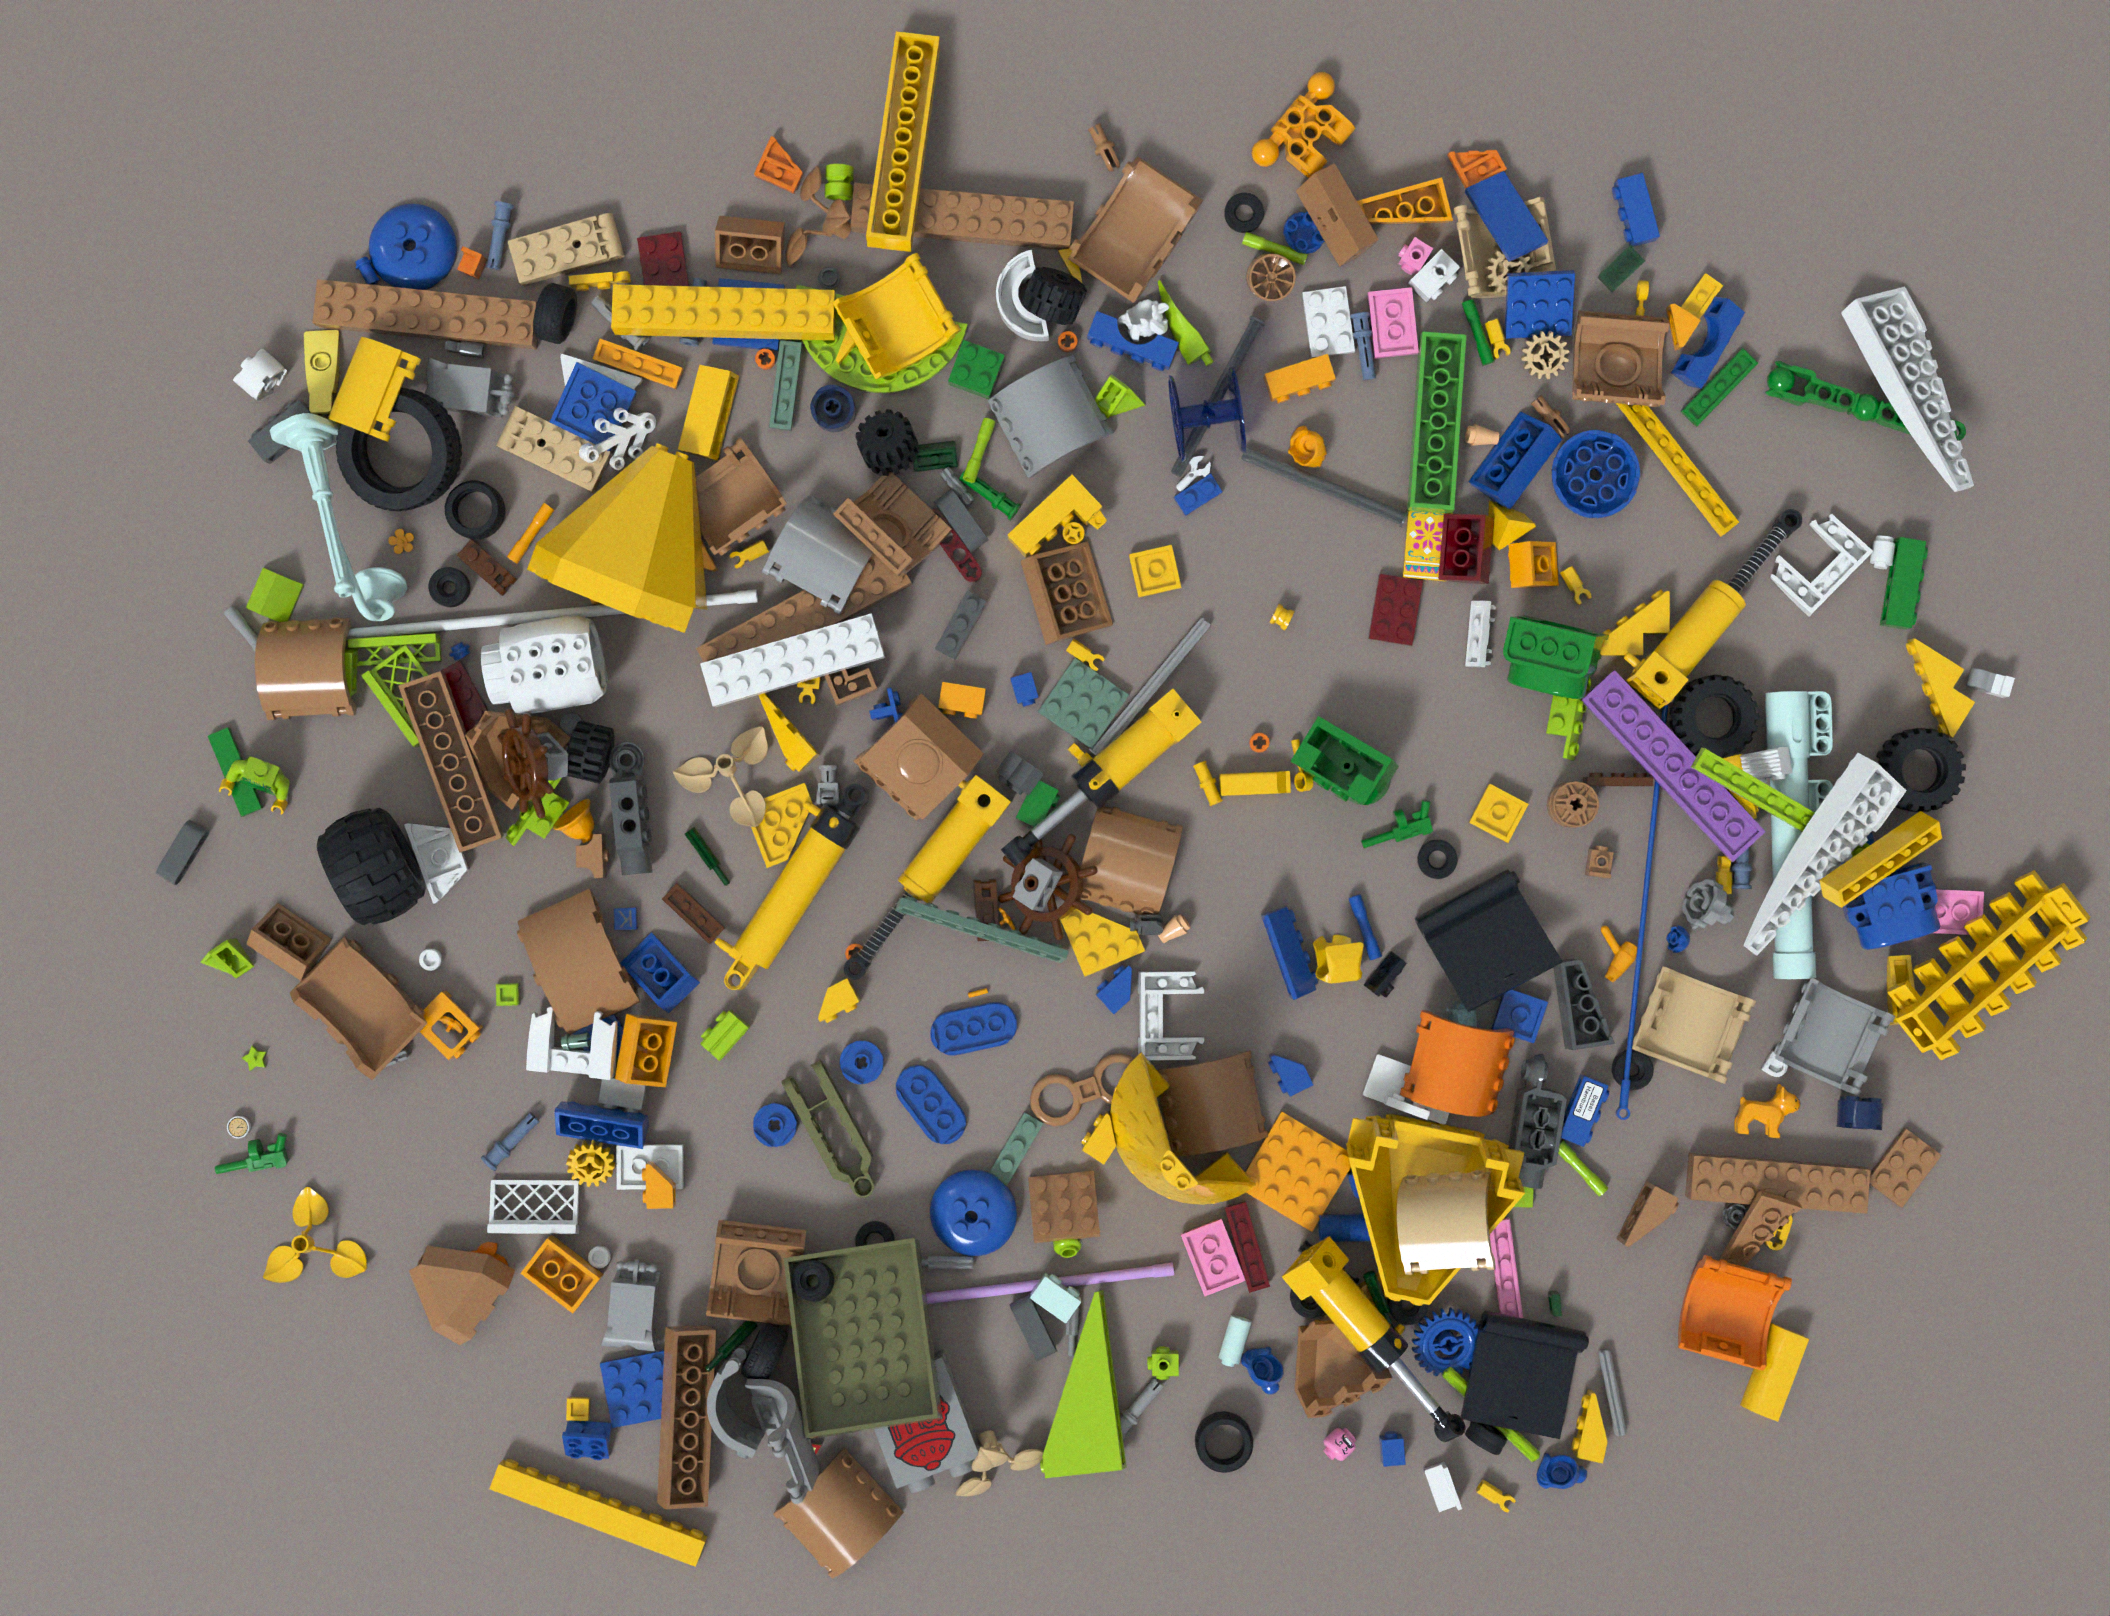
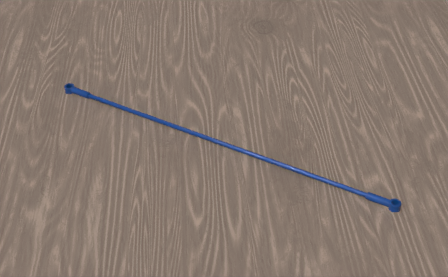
[1615,704,1668,1120]

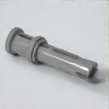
[591,295,650,352]
[1120,1378,1164,1439]

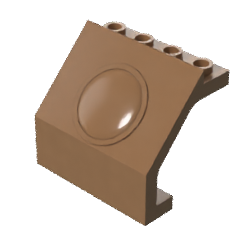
[1572,310,1669,407]
[833,472,953,577]
[854,693,984,821]
[706,1220,806,1326]

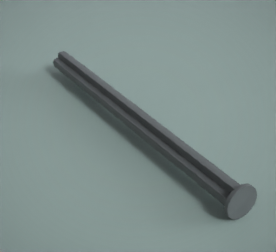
[1171,316,1265,477]
[1242,448,1408,528]

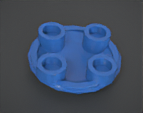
[1283,212,1325,254]

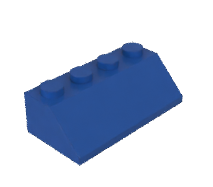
[1468,412,1562,510]
[1261,906,1318,1000]
[554,1101,649,1149]

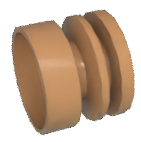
[1546,781,1599,828]

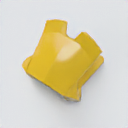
[1313,935,1364,984]

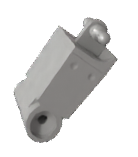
[424,358,514,418]
[601,1259,660,1351]

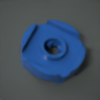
[840,1040,884,1084]
[753,1102,798,1147]

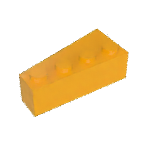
[1357,177,1453,224]

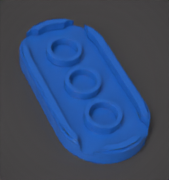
[930,1002,1017,1055]
[896,1065,966,1144]

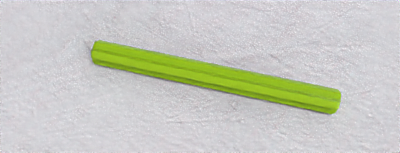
[1442,1367,1540,1462]

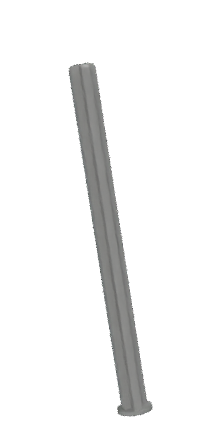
[1088,618,1211,756]

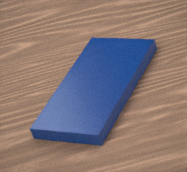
[1465,171,1548,262]

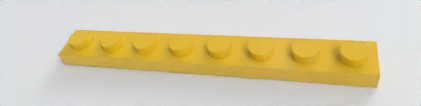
[1616,403,1739,537]

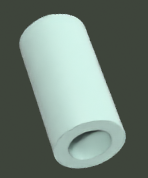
[1218,1315,1252,1367]

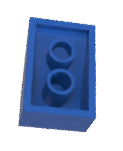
[620,932,700,1013]

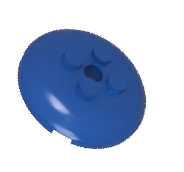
[369,204,457,290]
[1551,430,1640,518]
[930,1169,1017,1256]

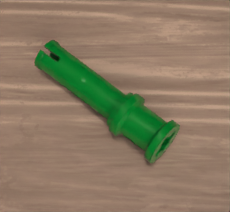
[959,470,1021,521]

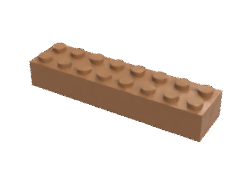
[398,670,504,853]
[1685,1153,1871,1214]
[657,1325,716,1509]

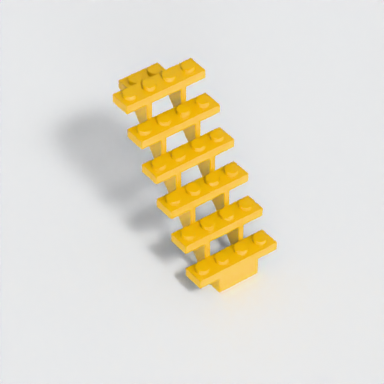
[1887,870,2090,1060]

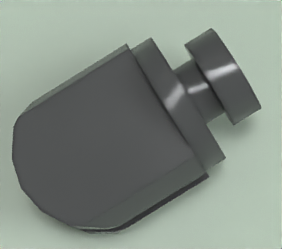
[1130,915,1163,935]

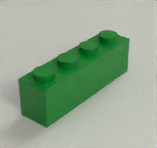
[1880,537,1928,630]

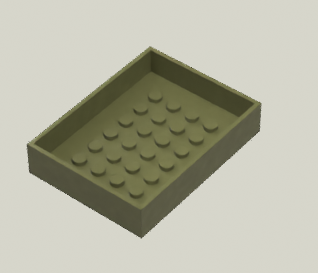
[783,1238,943,1439]

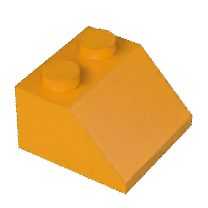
[1508,541,1559,588]

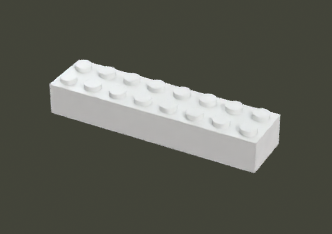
[700,613,886,707]

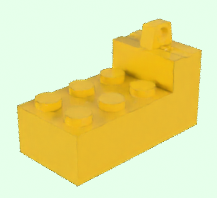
[1007,475,1107,558]

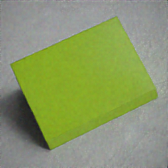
[246,568,304,622]

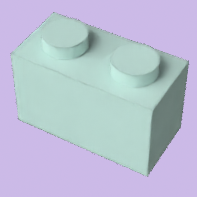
[1030,1273,1081,1323]

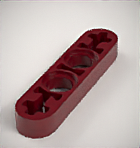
[932,509,982,583]

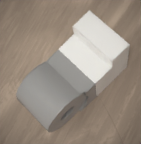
[1966,668,2015,698]

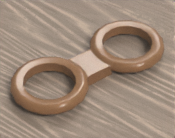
[1030,1053,1134,1126]

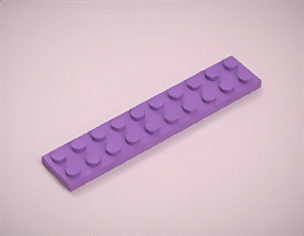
[1582,670,1765,862]

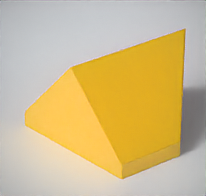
[1488,500,1536,551]

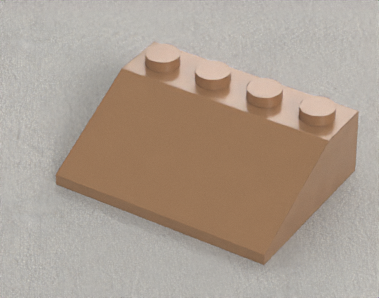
[1020,541,1113,645]

